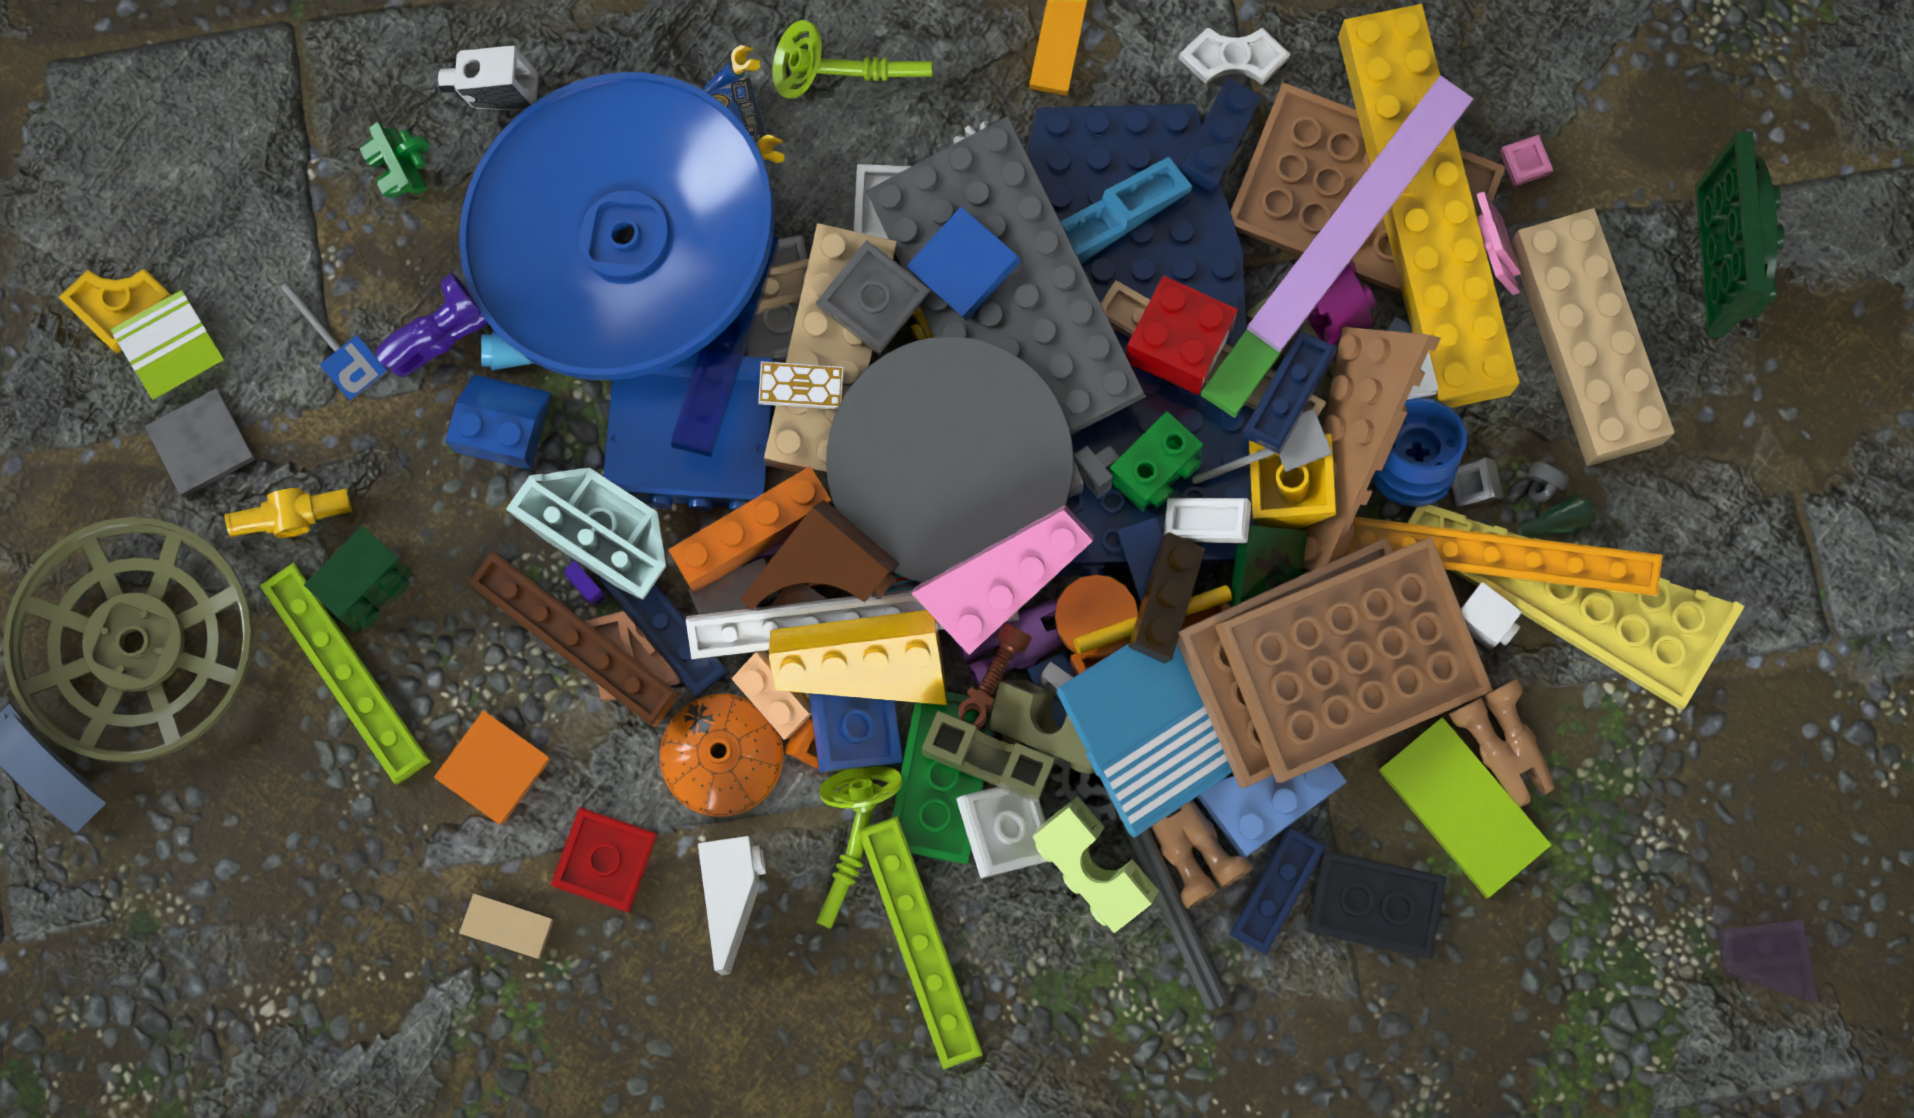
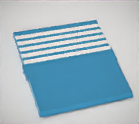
[1057,644,1233,838]

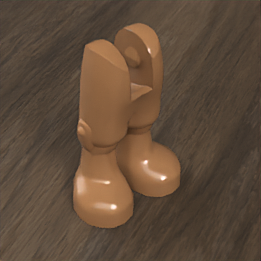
[1449,678,1554,807]
[1151,800,1253,909]

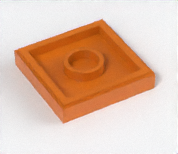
[434,710,551,826]

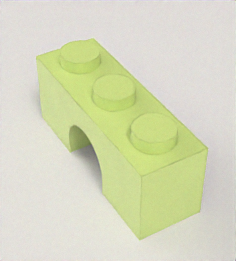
[1032,796,1159,933]

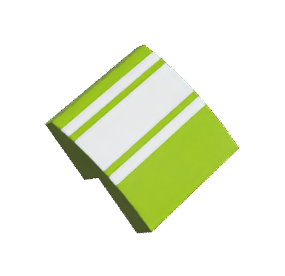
[110,290,224,400]

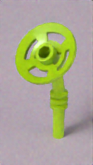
[772,20,934,99]
[816,766,902,929]

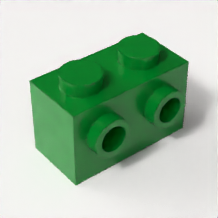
[1109,411,1203,513]

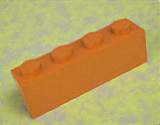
[668,466,833,594]

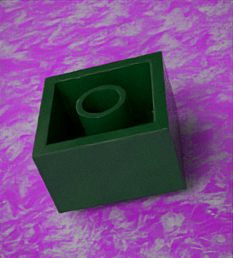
[304,525,413,633]

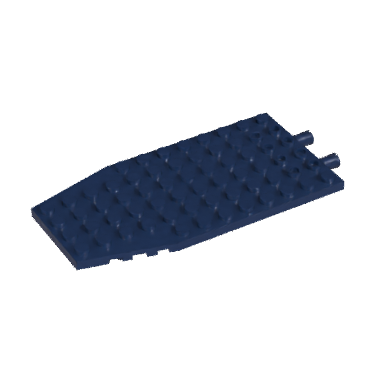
[1027,104,1257,578]

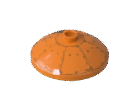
[660,694,784,817]

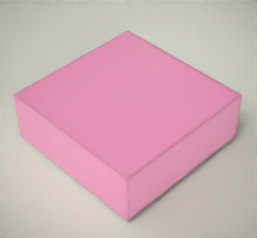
[1499,135,1553,187]

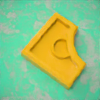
[59,269,171,354]

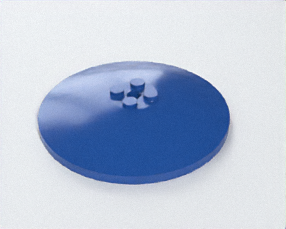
[459,72,775,380]

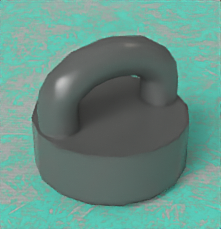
[1526,461,1569,503]

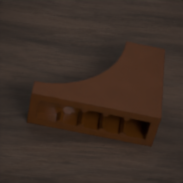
[740,500,900,610]

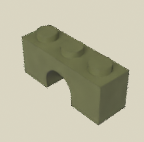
[988,679,1094,774]
[921,711,1055,803]

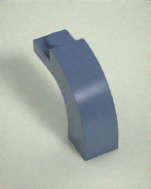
[0,703,106,833]

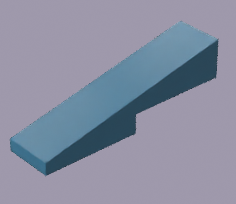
[1061,157,1192,263]

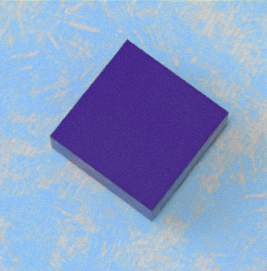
[564,560,606,607]

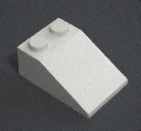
[698,836,766,975]

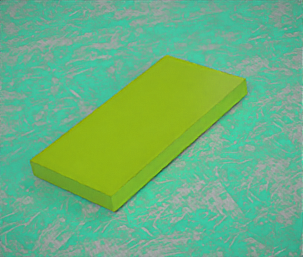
[1378,717,1551,899]

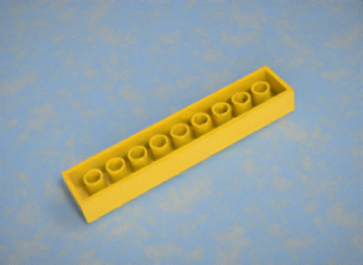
[1338,4,1520,408]

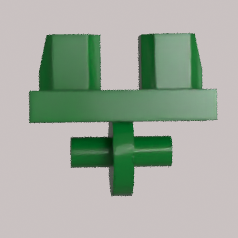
[359,122,430,199]

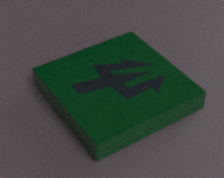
[1229,525,1307,607]

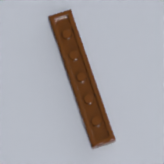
[468,551,681,728]

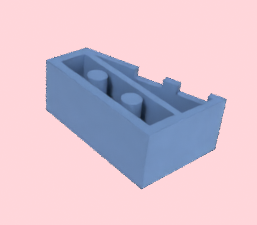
[1195,762,1347,857]

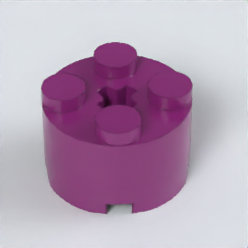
[1307,260,1376,345]

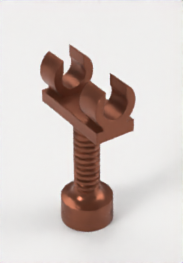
[959,623,1032,731]

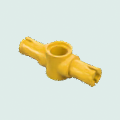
[225,488,352,538]

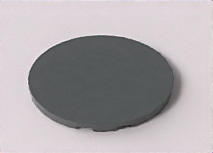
[826,336,1074,583]

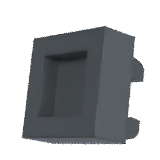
[1074,445,1120,499]

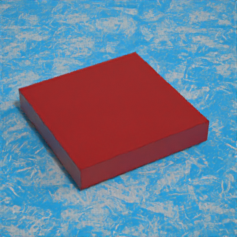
[550,807,658,913]

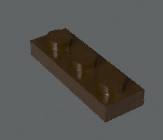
[1128,532,1205,664]

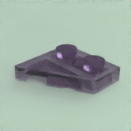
[1716,919,1818,1002]

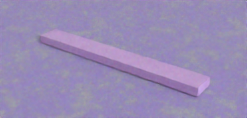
[1247,75,1473,353]

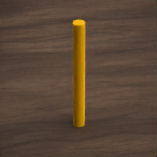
[1074,585,1232,654]

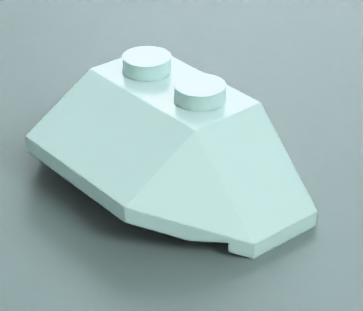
[506,468,667,600]

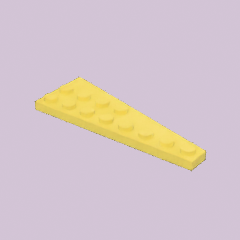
[1407,505,1745,710]

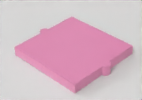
[1476,191,1521,276]
[1477,214,1520,295]

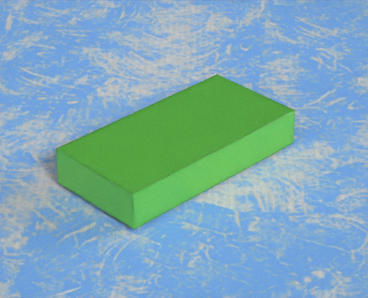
[1201,330,1282,418]

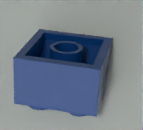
[445,375,552,470]

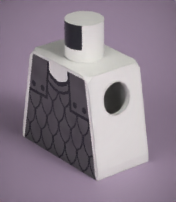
[438,46,539,110]

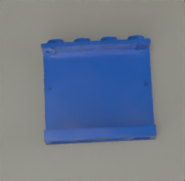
[603,353,773,512]

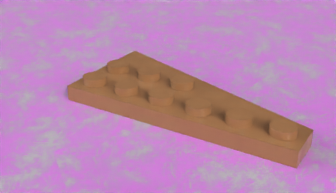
[1303,327,1441,570]

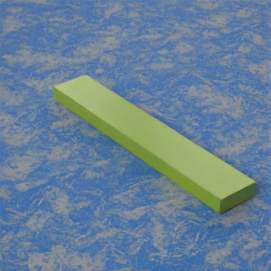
[260,562,431,785]
[858,816,983,1070]

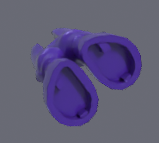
[376,272,488,377]

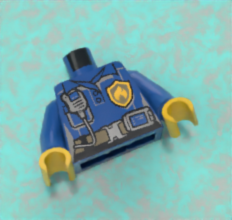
[702,46,784,164]

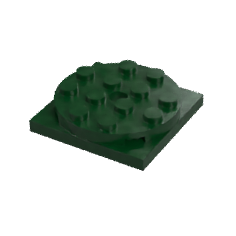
[1695,131,1785,338]

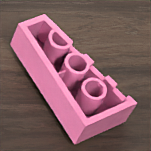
[911,505,1094,655]

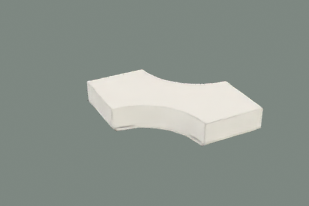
[1179,28,1291,85]

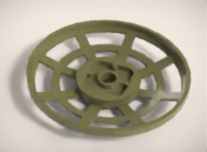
[3,517,254,763]

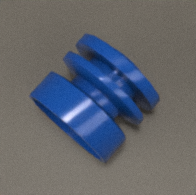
[1372,398,1467,507]

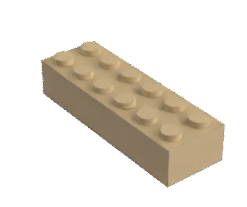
[1511,208,1675,467]
[763,223,897,479]

